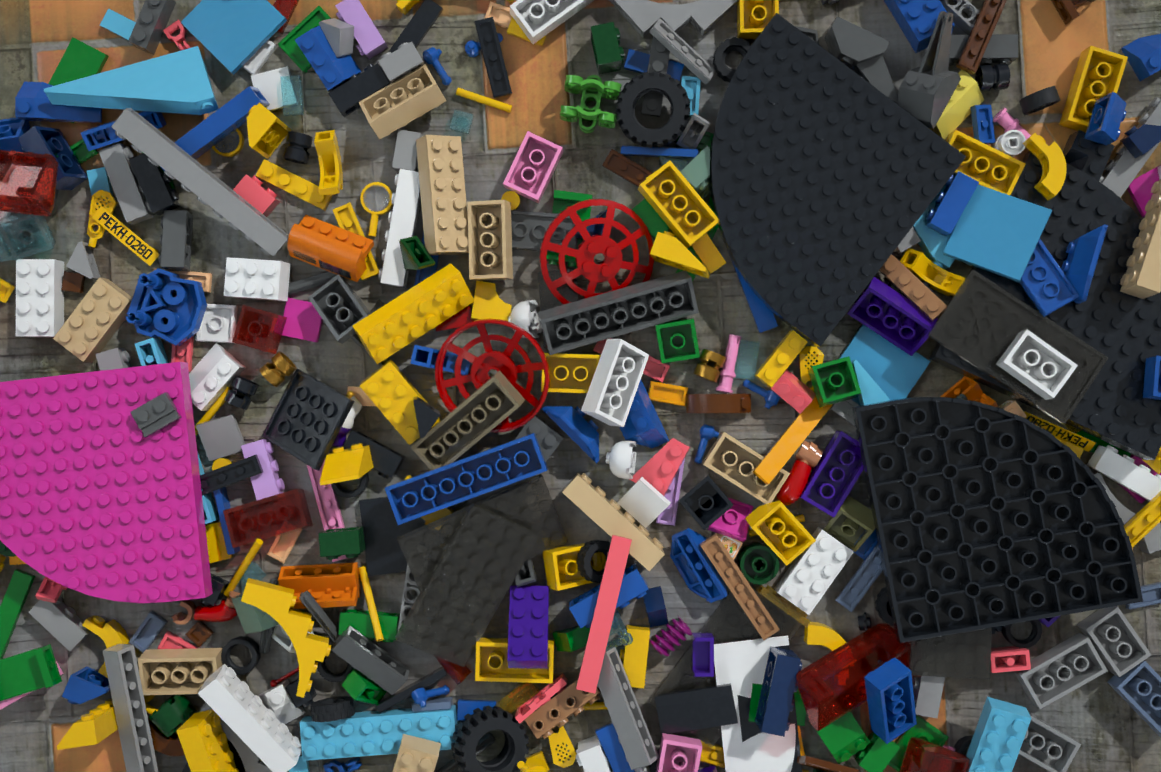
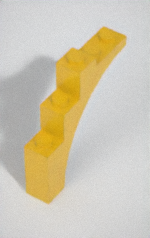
[241,578,332,698]

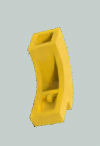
[1022,133,1067,200]

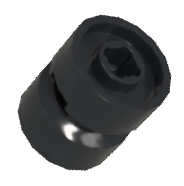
[975,64,1010,91]
[283,131,313,164]
[224,375,259,410]

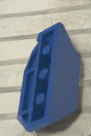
[1061,224,1108,304]
[620,380,669,448]
[542,406,599,464]
[670,528,727,603]

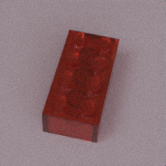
[223,488,313,548]

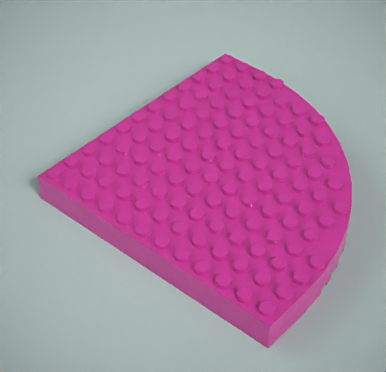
[0,362,213,603]

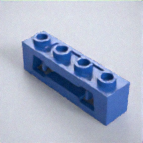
[81,111,167,151]

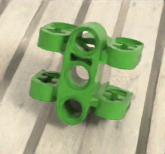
[560,75,622,134]

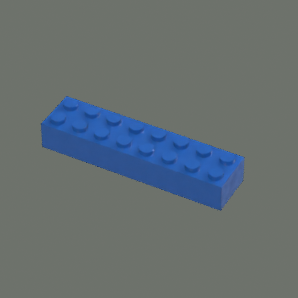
[385,433,548,525]

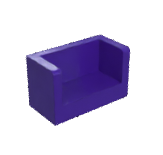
[692,633,714,677]

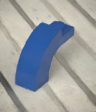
[410,345,471,375]

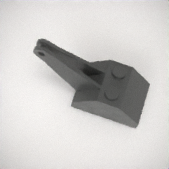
[897,11,961,129]
[824,16,898,104]
[308,274,389,367]

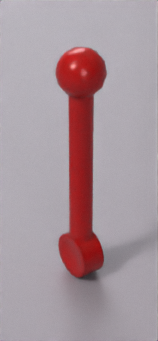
[270,666,299,687]

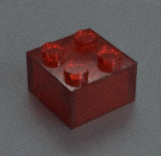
[232,305,287,354]

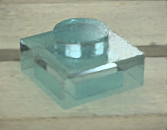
[450,110,474,135]
[241,561,266,584]

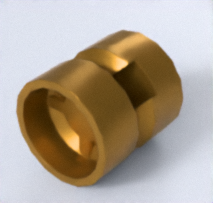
[693,349,726,383]
[259,351,297,387]

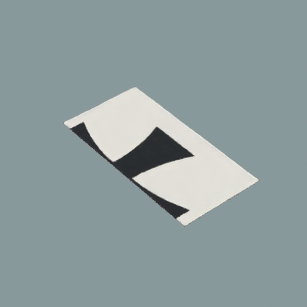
[714,635,802,772]

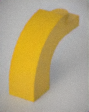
[314,130,343,196]
[900,248,970,298]
[82,615,131,678]
[804,622,853,685]

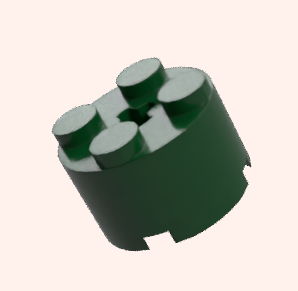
[737,543,779,585]
[148,694,197,738]

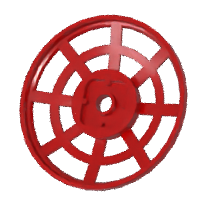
[540,199,654,305]
[435,318,550,433]

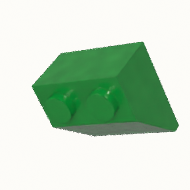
[815,707,871,764]

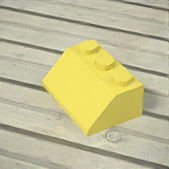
[930,70,984,140]

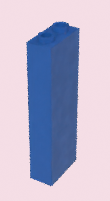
[160,86,269,171]

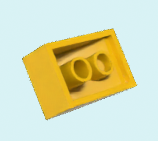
[650,231,710,279]
[320,443,374,486]
[542,543,606,591]

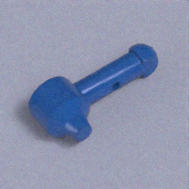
[465,33,503,57]
[423,47,452,85]
[743,379,781,409]
[694,424,719,464]
[411,685,450,708]

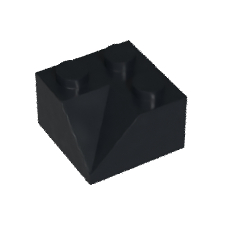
[1063,130,1115,181]

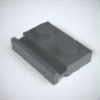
[131,392,182,437]

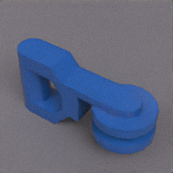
[323,757,362,772]

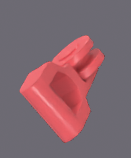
[163,19,191,51]

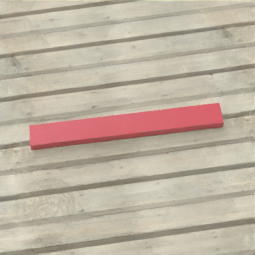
[576,535,632,694]

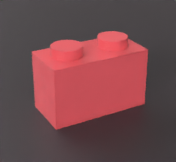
[233,174,280,217]
[771,369,815,414]
[983,646,1031,673]

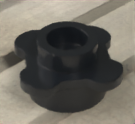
[858,612,872,633]

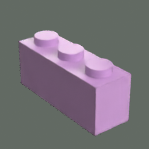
[335,0,388,59]
[241,439,285,501]

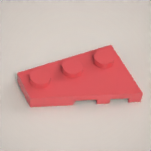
[629,438,691,496]
[515,673,567,724]

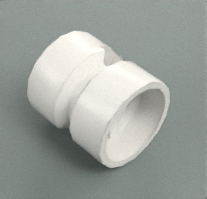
[992,130,1026,157]

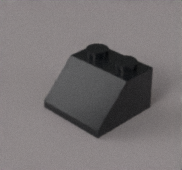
[679,475,733,530]

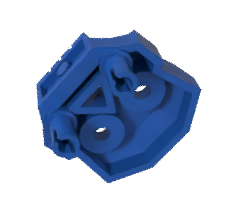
[125,268,207,346]

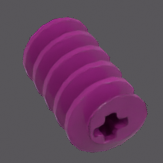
[649,615,692,657]

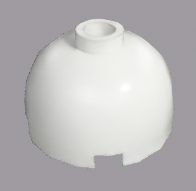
[508,300,542,338]
[606,441,637,479]

